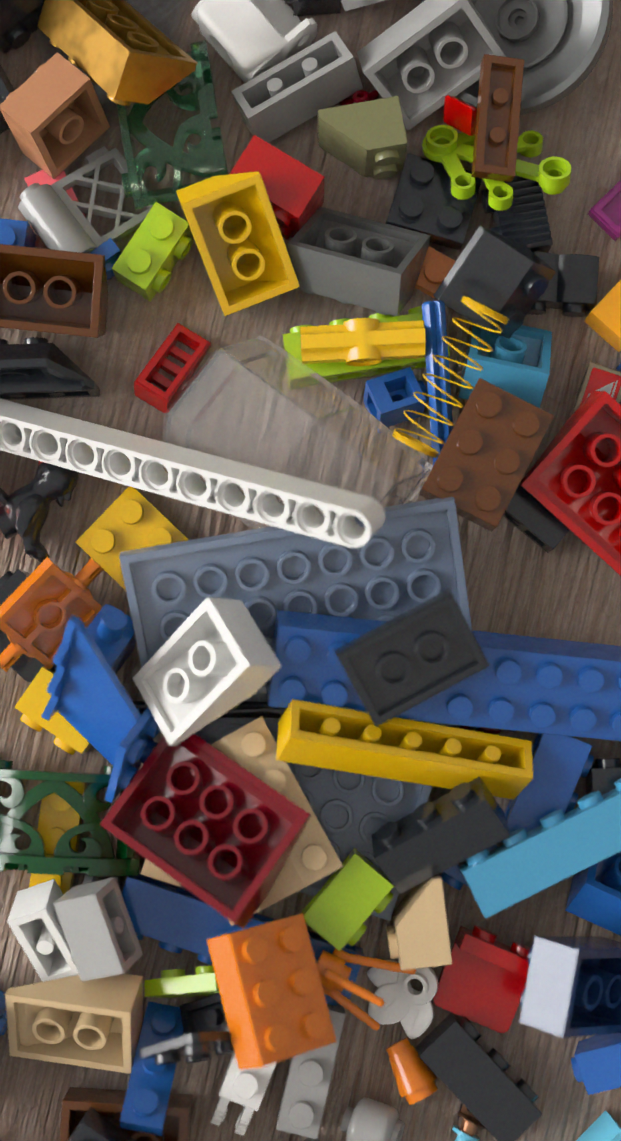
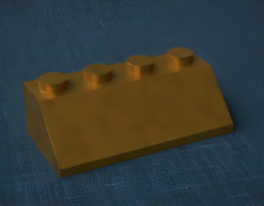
[37,0,197,106]

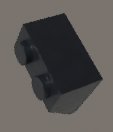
[433,226,556,339]

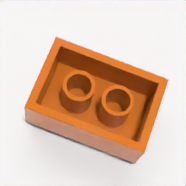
[207,913,337,1069]

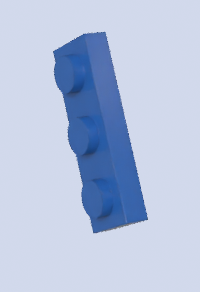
[119,1001,184,1136]

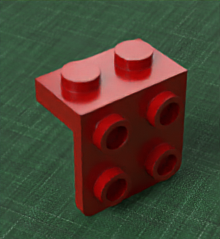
[433,925,531,1033]

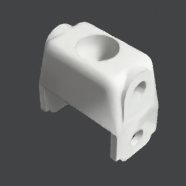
[191,0,317,83]

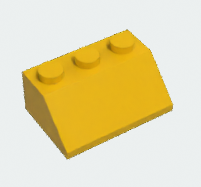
[176,171,300,316]

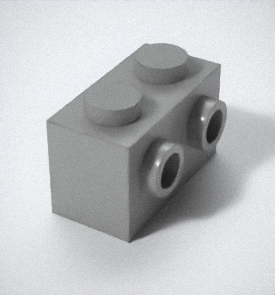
[53,877,143,982]

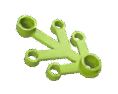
[422,125,572,211]

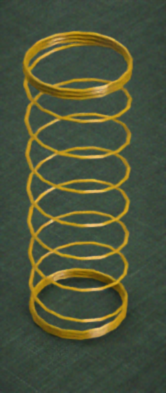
[392,296,509,458]

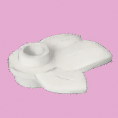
[367,959,438,1039]

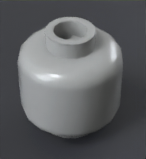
[341,1097,405,1141]

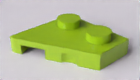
[144,966,220,998]

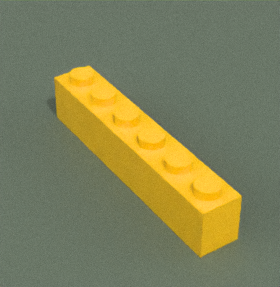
[276,699,533,800]

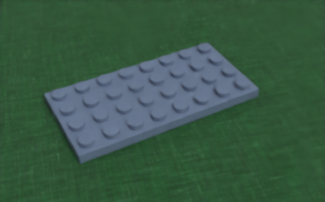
[119,497,472,695]

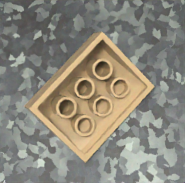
[211,716,343,926]

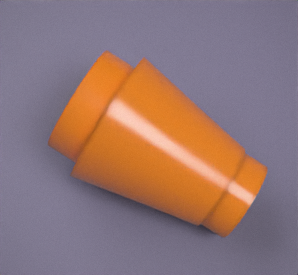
[386,1037,438,1105]

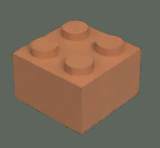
[0,52,110,179]

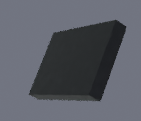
[334,589,490,727]

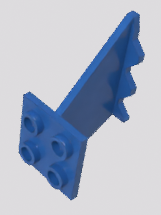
[42,615,161,803]

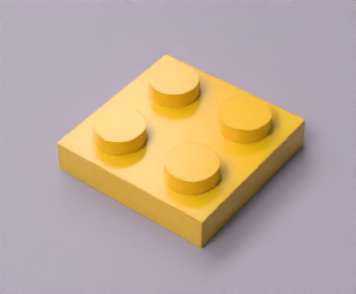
[75,486,189,591]

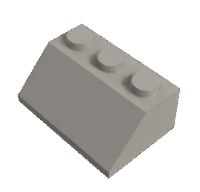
[357,0,506,131]

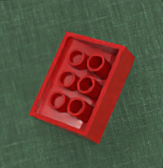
[520,391,621,576]

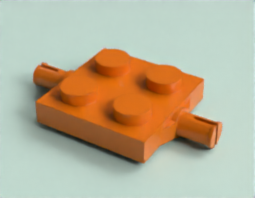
[0,557,104,672]

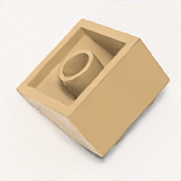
[386,874,452,970]

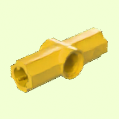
[300,318,426,366]

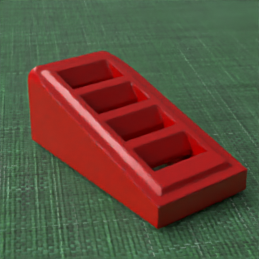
[134,323,211,414]

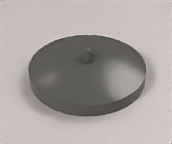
[421,0,613,115]

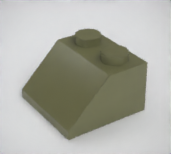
[318,96,407,179]

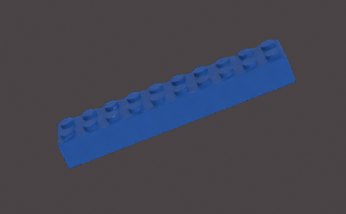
[266,610,621,741]

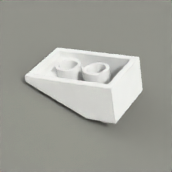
[133,597,282,746]

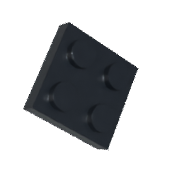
[386,153,482,251]

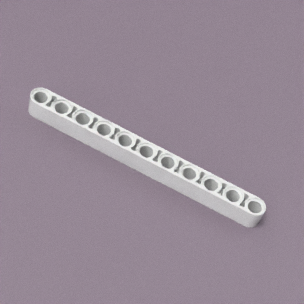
[0,399,385,548]

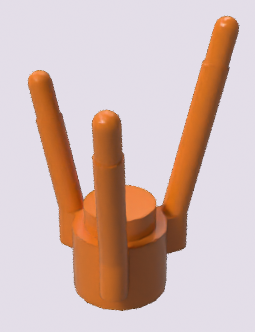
[316,948,416,1030]

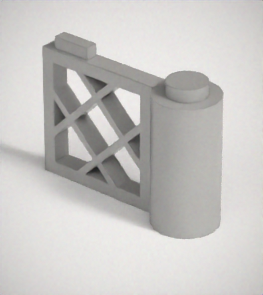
[18,146,158,253]

